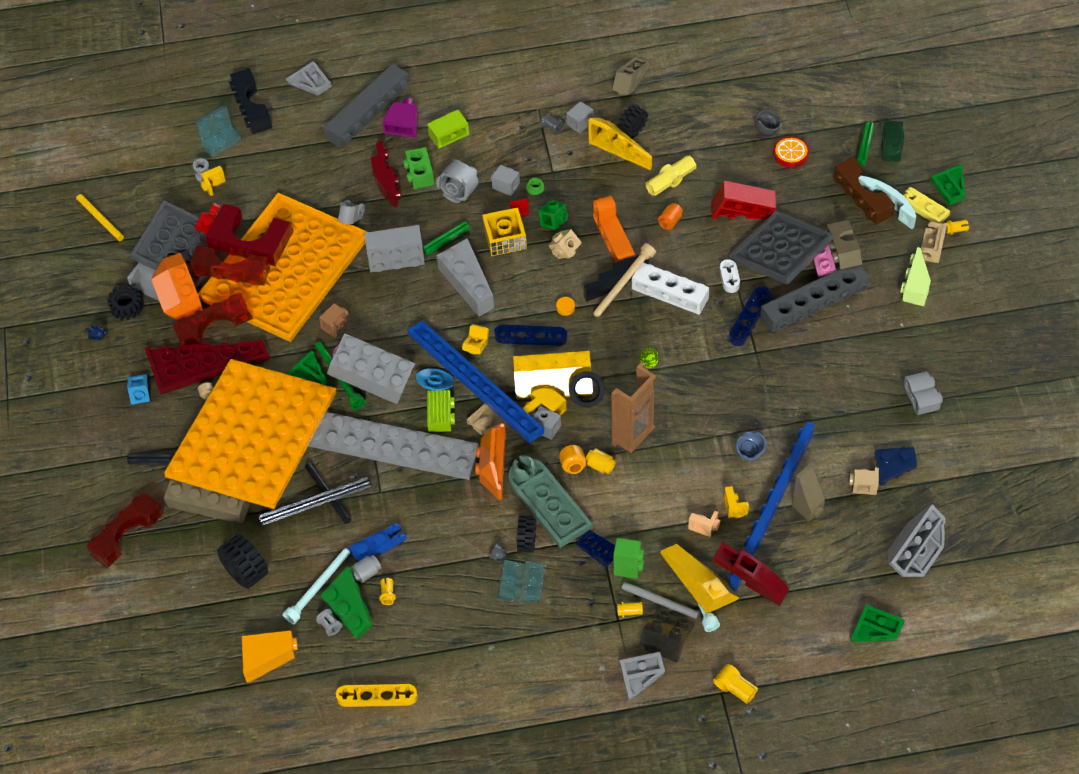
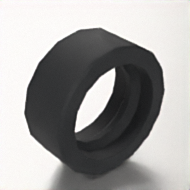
[569,371,605,408]

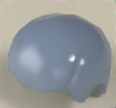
[735,431,766,461]

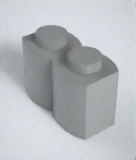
[903,371,943,415]

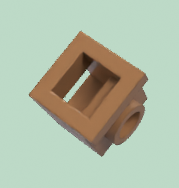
[319,303,349,338]

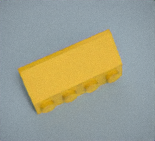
[513,351,593,401]

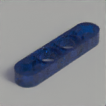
[729,286,770,346]
[494,324,568,346]

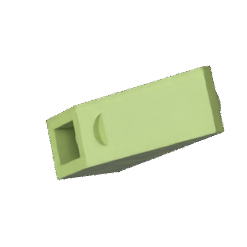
[900,247,931,306]

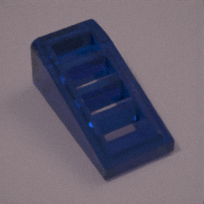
[576,530,615,568]

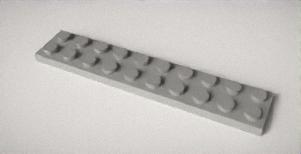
[308,412,480,480]

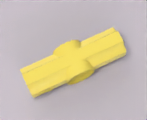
[645,155,696,196]

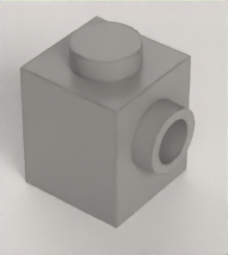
[566,101,594,134]
[491,165,520,196]
[531,406,561,440]

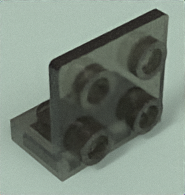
[639,609,694,662]

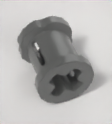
[540,113,564,135]

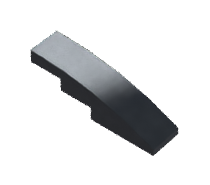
[583,255,649,302]

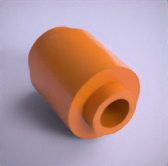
[658,203,683,230]

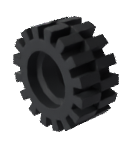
[617,104,648,138]
[107,285,143,321]
[517,516,536,553]

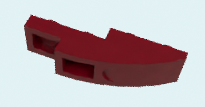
[370,142,401,207]
[711,542,789,606]

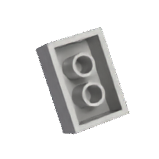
[364,225,425,273]

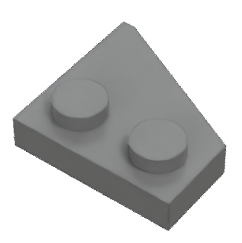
[286,61,332,96]
[619,652,665,701]

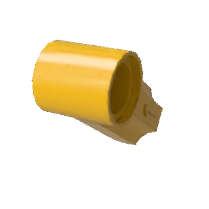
[713,664,758,704]

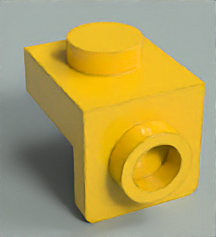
[462,324,489,355]

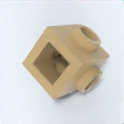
[548,229,582,259]

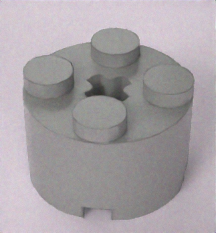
[436,159,478,203]

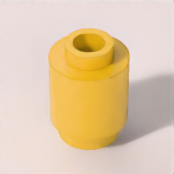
[586,448,616,475]

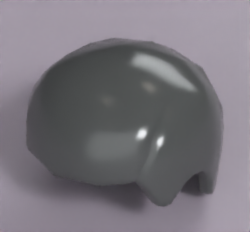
[755,110,782,135]

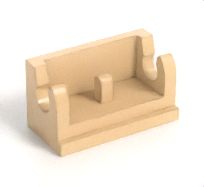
[921,222,947,263]

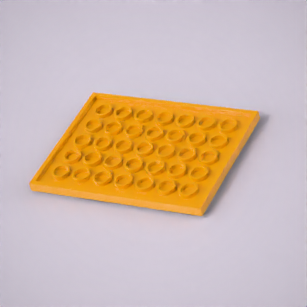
[198,193,367,342]
[164,359,336,509]

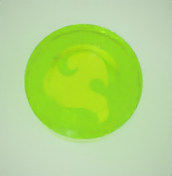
[640,349,659,368]

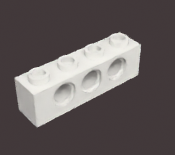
[632,263,709,315]

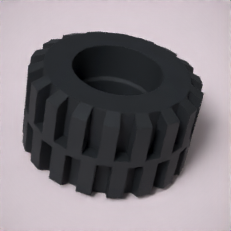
[217,534,268,589]

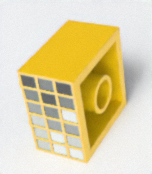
[482,208,527,256]

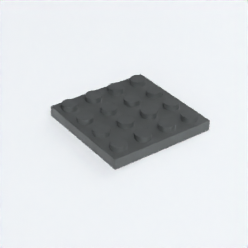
[130,200,219,291]
[729,211,833,285]

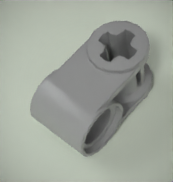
[338,200,365,224]

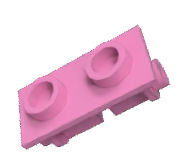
[814,245,836,277]

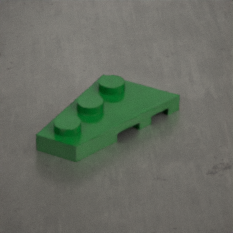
[320,567,373,639]

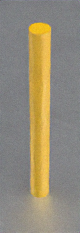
[76,194,124,241]

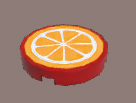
[773,137,809,168]

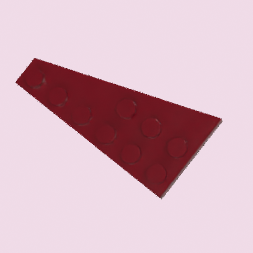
[144,340,269,395]

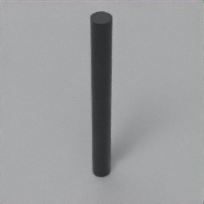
[305,463,351,524]

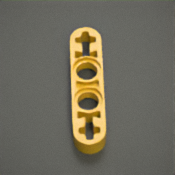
[336,684,418,707]

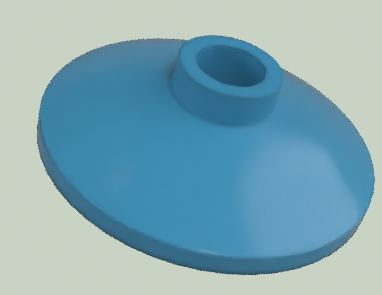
[416,369,454,391]

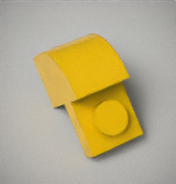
[523,388,566,416]

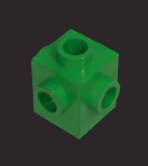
[538,200,568,230]

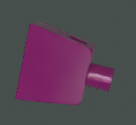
[382,98,419,138]

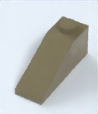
[612,57,651,96]
[792,464,825,522]

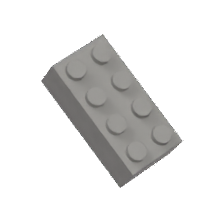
[327,333,415,404]

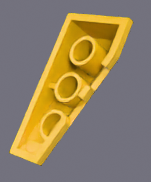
[588,118,652,170]
[660,544,739,614]

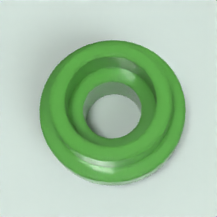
[526,178,544,195]

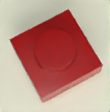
[509,198,529,218]

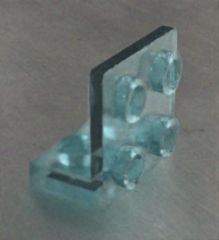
[195,105,242,157]

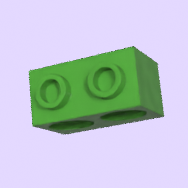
[403,147,434,189]

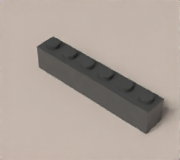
[323,64,410,148]

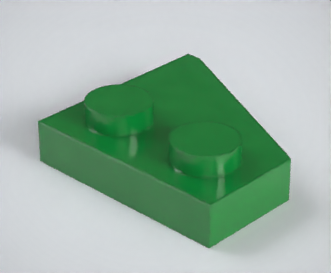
[851,604,905,643]

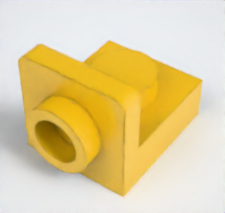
[200,166,226,196]
[723,486,749,518]

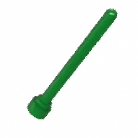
[315,341,366,410]

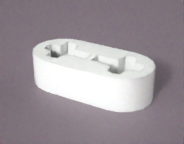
[720,259,740,293]

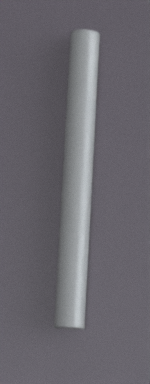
[622,582,700,619]

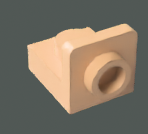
[688,511,721,537]

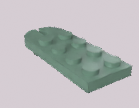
[508,455,593,548]

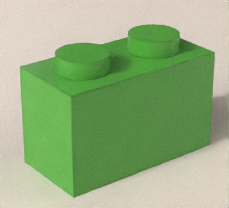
[614,538,644,579]

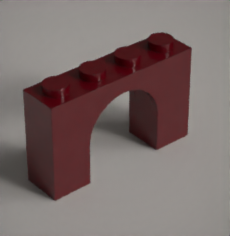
[206,204,293,266]

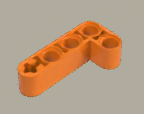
[593,195,635,262]

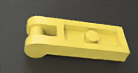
[903,187,950,224]

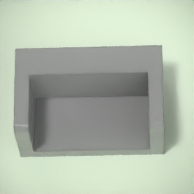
[128,263,159,300]

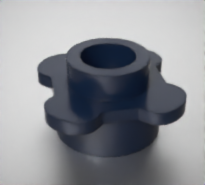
[85,325,107,340]

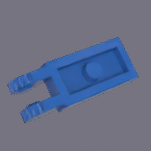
[349,523,407,562]

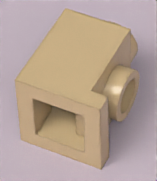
[849,468,879,495]

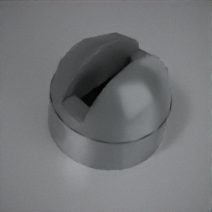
[489,544,506,561]

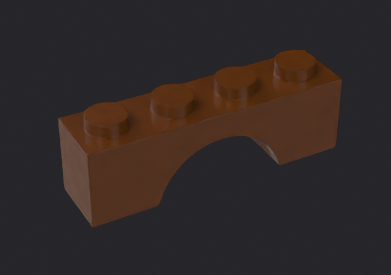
[833,157,895,225]

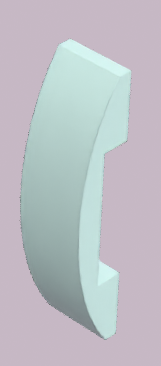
[859,176,916,229]

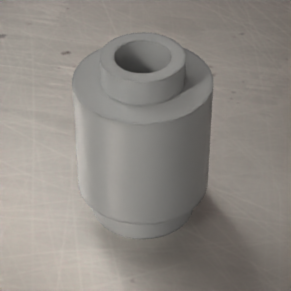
[351,555,381,583]

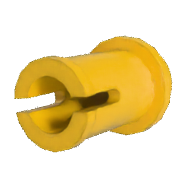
[945,219,969,235]
[379,578,396,605]
[617,601,643,618]

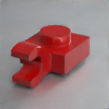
[194,203,221,235]

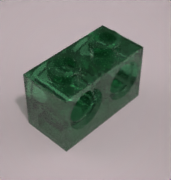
[881,121,904,161]

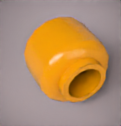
[559,445,587,474]

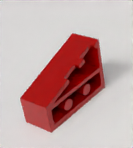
[711,181,776,219]

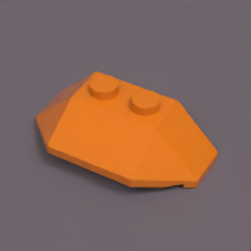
[151,253,206,326]
[476,422,506,500]

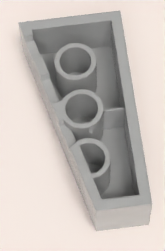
[436,239,494,317]

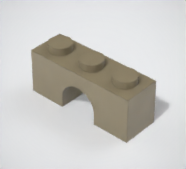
[827,220,862,269]

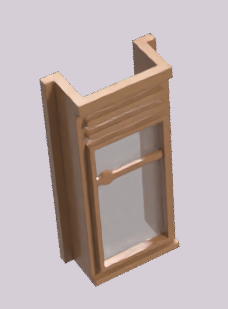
[611,362,656,453]

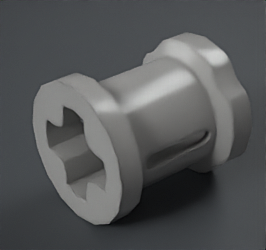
[193,158,209,182]
[316,609,343,636]

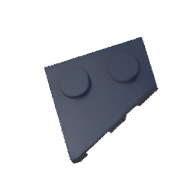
[874,447,917,486]

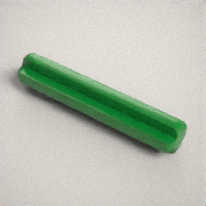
[857,121,874,166]
[423,221,470,255]

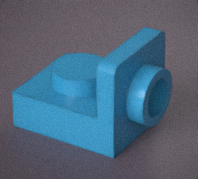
[127,374,150,404]

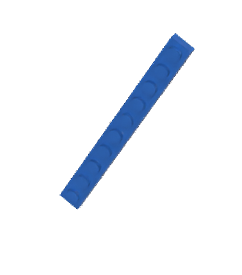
[408,321,544,443]
[728,421,815,590]

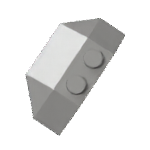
[887,504,946,577]

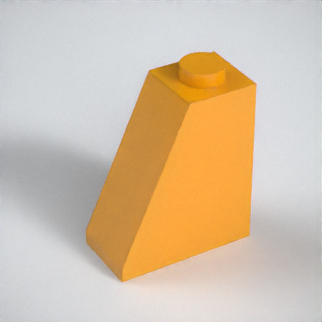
[242,630,298,682]

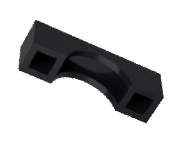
[229,68,272,134]

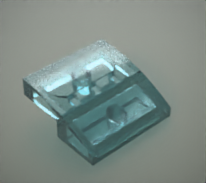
[497,560,545,603]

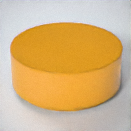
[556,297,575,316]

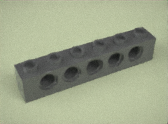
[760,265,869,333]

